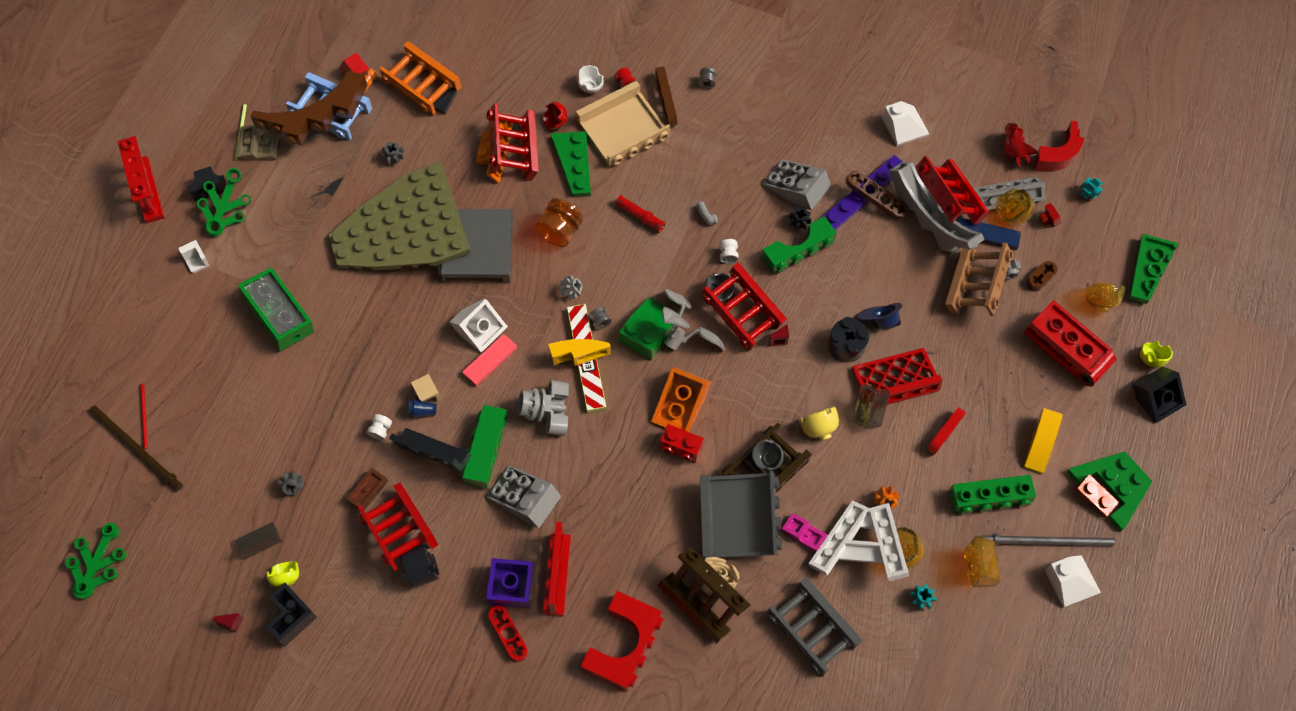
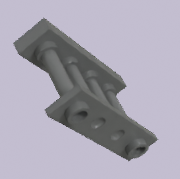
[767,577,863,676]

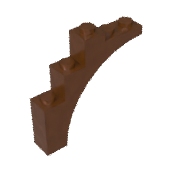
[250,71,368,145]

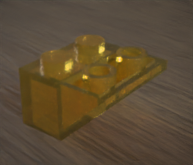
[964,536,1001,587]

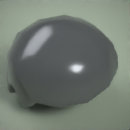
[704,273,734,301]
[752,439,784,471]

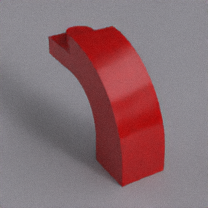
[1034,121,1084,172]

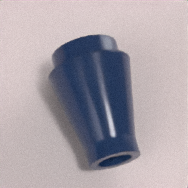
[408,399,437,418]

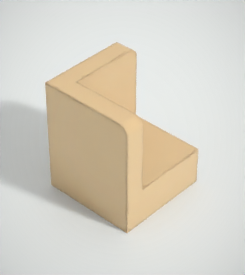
[411,374,441,402]

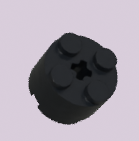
[828,317,869,362]
[398,543,440,588]

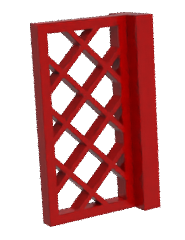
[852,348,943,410]
[543,522,571,617]

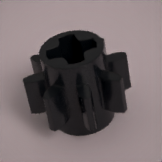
[789,207,812,230]

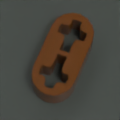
[1027,261,1057,291]

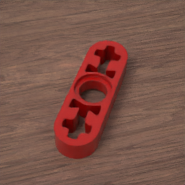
[926,407,967,455]
[489,605,528,662]

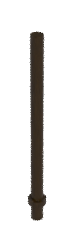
[90,406,183,491]

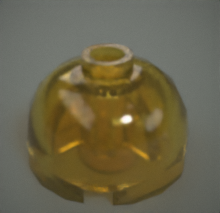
[996,188,1035,226]
[1085,282,1125,312]
[896,527,925,569]

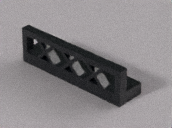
[389,428,471,473]

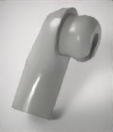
[696,201,718,225]

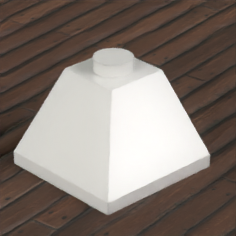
[882,101,929,146]
[450,299,508,352]
[1044,555,1101,608]

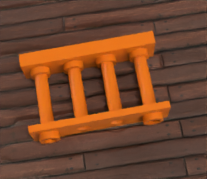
[379,41,462,115]

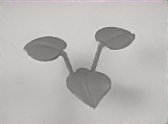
[662,289,725,352]

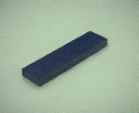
[956,217,1021,250]

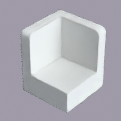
[179,240,210,274]

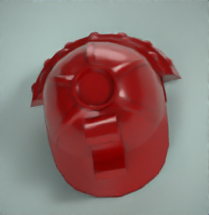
[1003,123,1038,167]

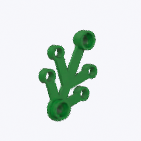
[197,168,252,237]
[65,523,127,599]

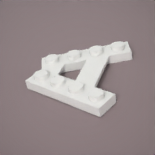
[809,500,909,582]

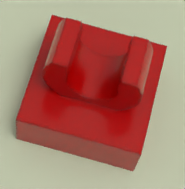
[1039,203,1061,227]

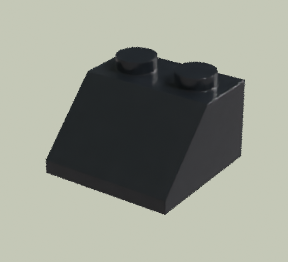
[1133,366,1187,423]

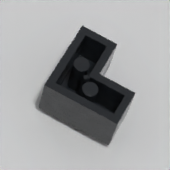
[266,583,317,646]

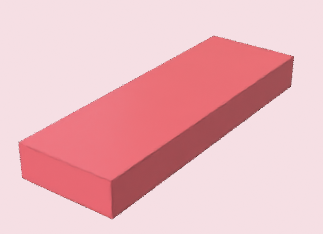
[462,334,517,387]

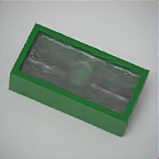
[238,267,314,351]

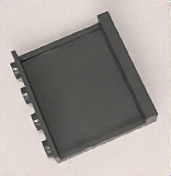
[438,209,513,283]
[700,471,782,558]

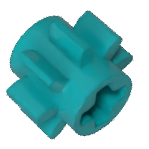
[1080,177,1103,200]
[910,584,937,611]

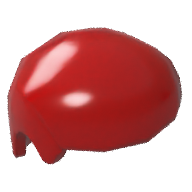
[542,101,567,130]

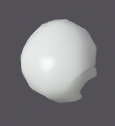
[577,65,603,94]

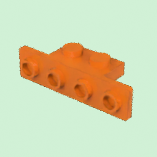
[475,120,513,183]

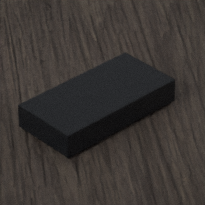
[433,81,458,114]

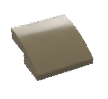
[237,124,279,160]

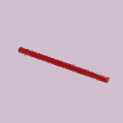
[140,383,148,449]

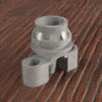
[517,380,569,436]

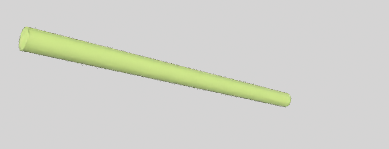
[234,104,247,160]

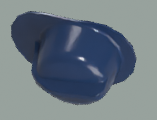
[858,303,902,330]

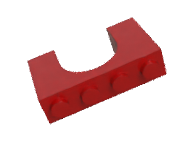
[581,591,664,692]

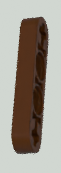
[655,66,677,126]
[845,170,909,220]

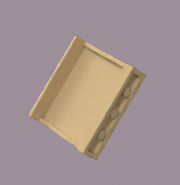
[576,81,670,168]

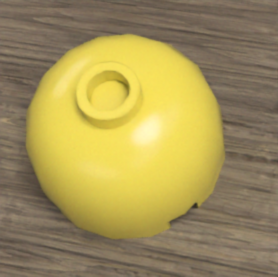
[798,406,839,441]

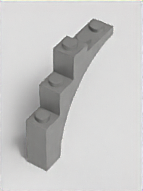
[888,162,984,252]

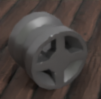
[698,67,717,89]
[588,307,612,330]

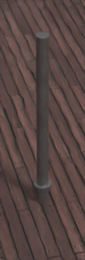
[981,533,1115,546]

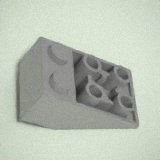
[763,159,831,210]
[487,465,561,528]

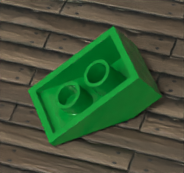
[619,297,677,360]

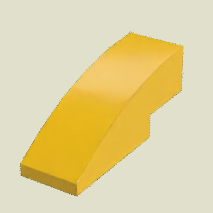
[548,339,611,366]
[1023,408,1063,474]

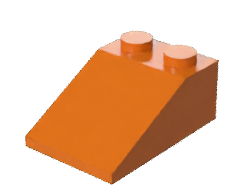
[651,367,712,432]

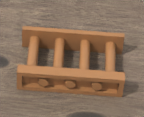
[945,243,1013,316]

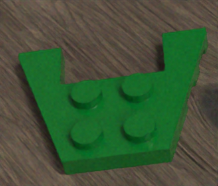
[1067,451,1153,532]

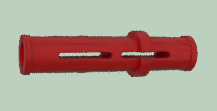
[615,195,666,232]

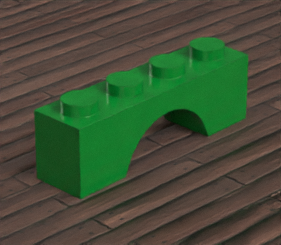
[761,216,837,274]

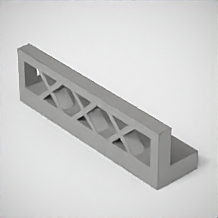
[973,177,1045,210]

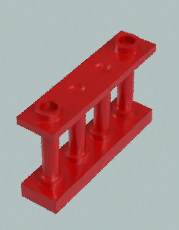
[486,103,539,181]
[117,136,165,224]
[915,156,989,224]
[701,262,787,351]
[357,482,438,571]

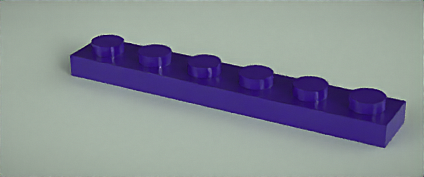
[821,155,903,231]

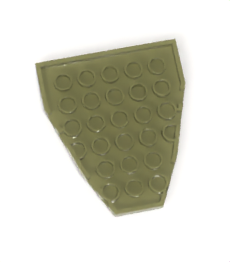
[329,161,471,270]

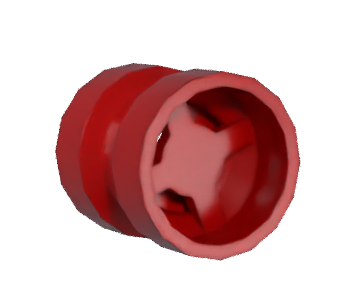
[614,67,637,88]

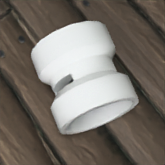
[719,239,739,264]
[366,414,392,441]

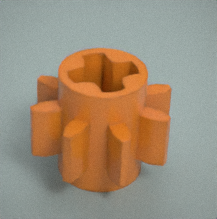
[874,486,899,511]

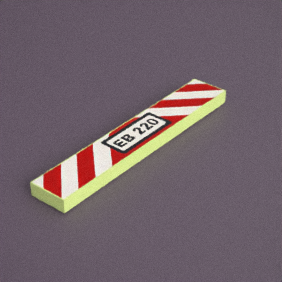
[567,304,606,413]

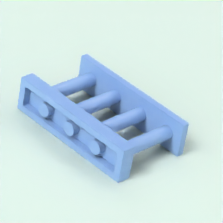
[286,72,372,140]

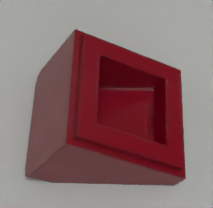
[768,324,789,346]
[213,613,244,632]

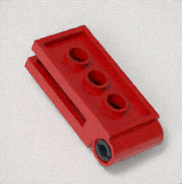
[1023,300,1116,387]

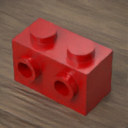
[659,424,704,463]

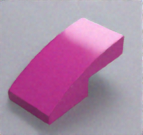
[782,513,828,553]

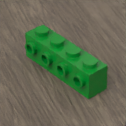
[461,405,508,489]
[949,475,1036,515]

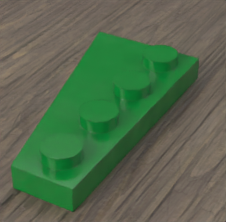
[551,131,591,197]
[1128,234,1179,304]

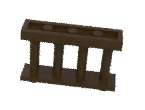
[722,423,812,493]
[658,546,750,644]

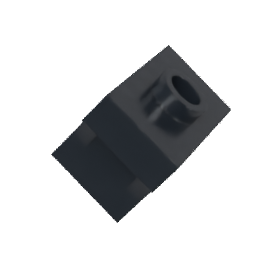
[188,166,227,202]

